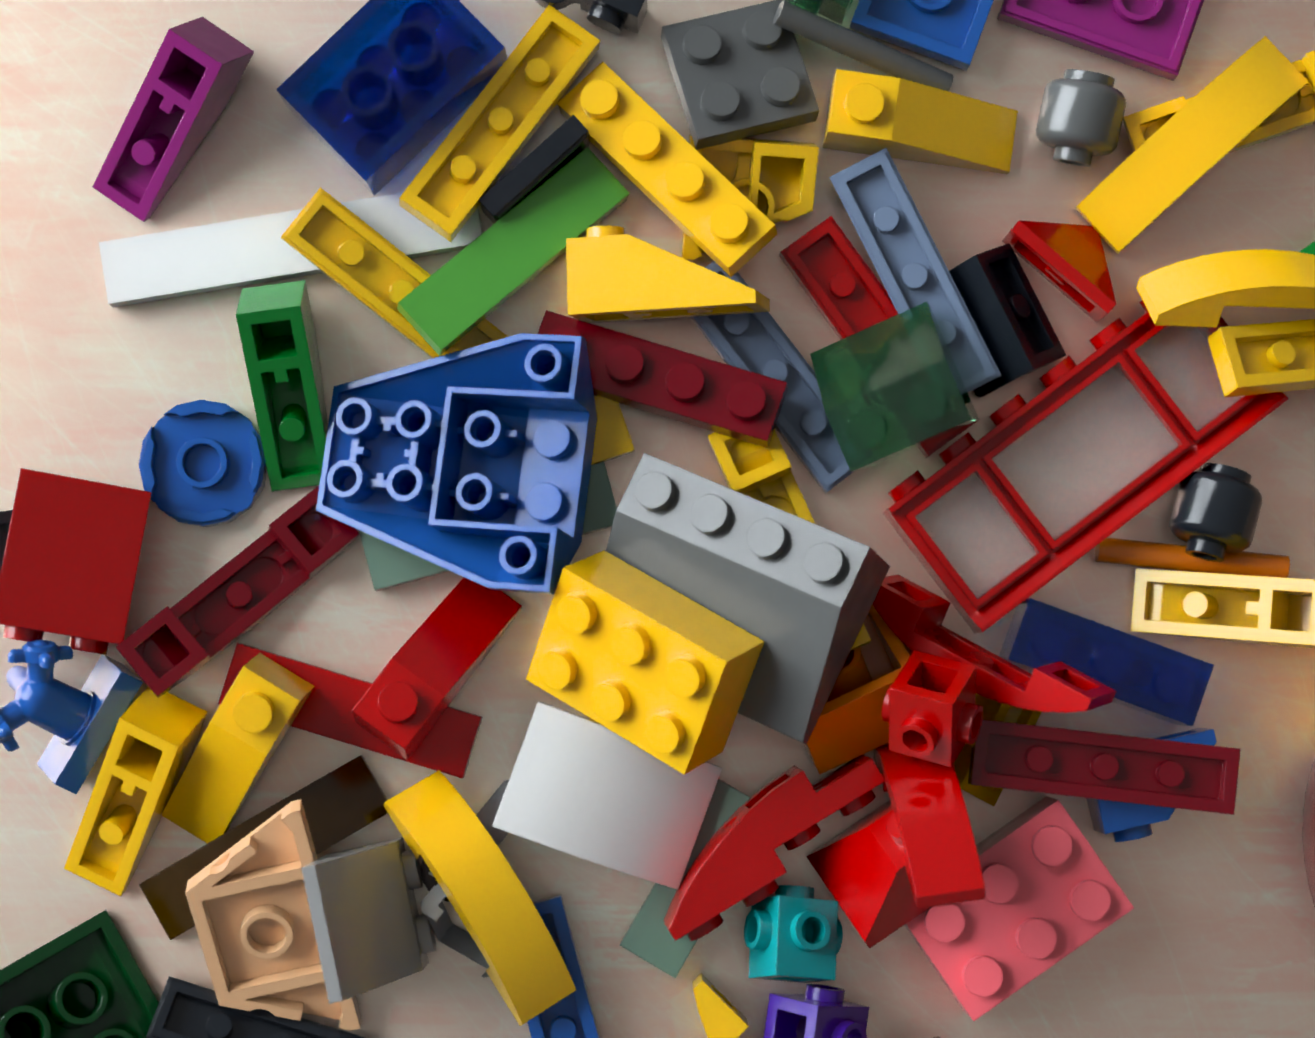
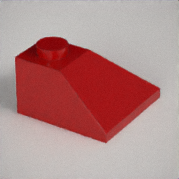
[806,800,930,949]

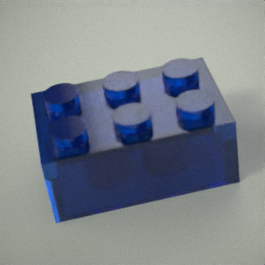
[276,0,507,196]

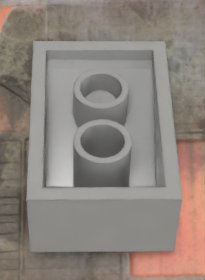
[301,837,436,1004]

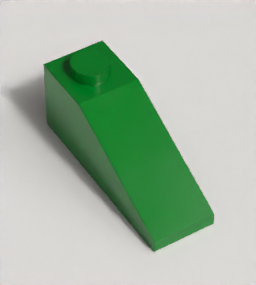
[236,280,328,492]

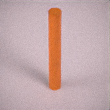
[1095,538,1290,578]

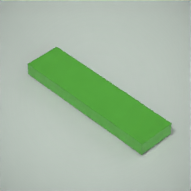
[397,147,630,356]

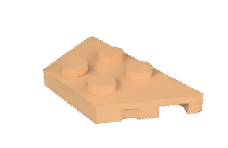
[185,799,361,1031]

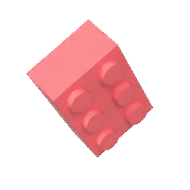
[904,796,1134,1021]

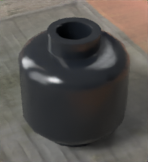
[1169,463,1262,562]

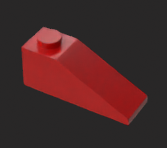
[352,578,522,760]

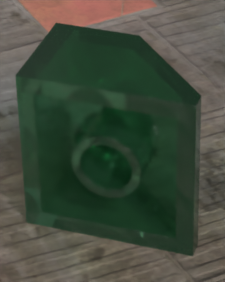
[810,302,979,472]

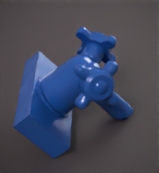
[0,640,143,794]

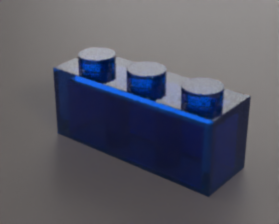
[999,598,1214,726]

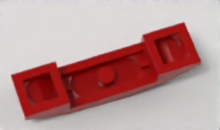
[873,574,1117,713]
[873,744,986,909]

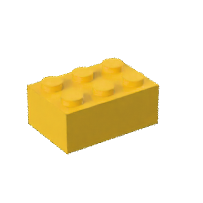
[526,550,765,775]

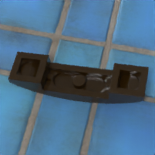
[139,755,388,940]

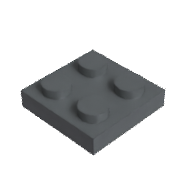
[661,0,819,150]

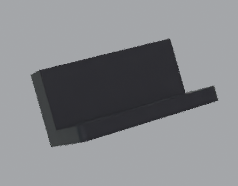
[949,243,1066,397]

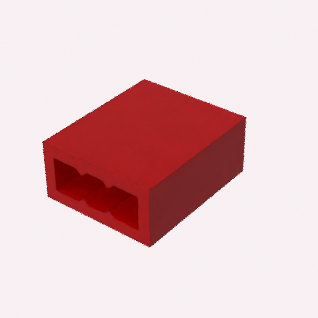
[0,468,152,655]

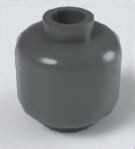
[1036,69,1126,167]

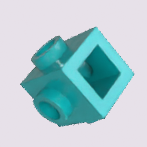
[744,885,843,983]

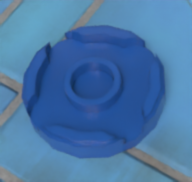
[139,400,267,527]

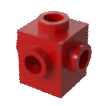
[882,650,983,767]

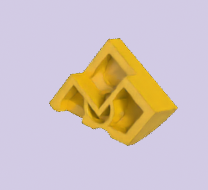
[681,134,819,260]

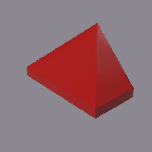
[1002,220,1116,323]

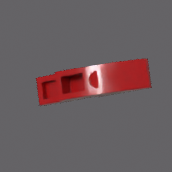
[663,755,885,941]

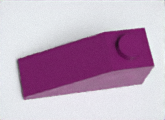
[92,17,254,222]

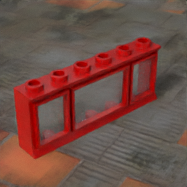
[883,300,1289,633]

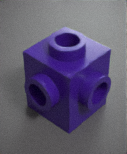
[764,984,869,1038]

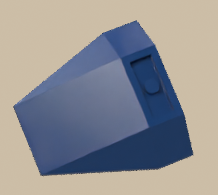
[316,333,597,595]

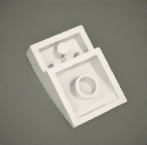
[492,701,722,890]

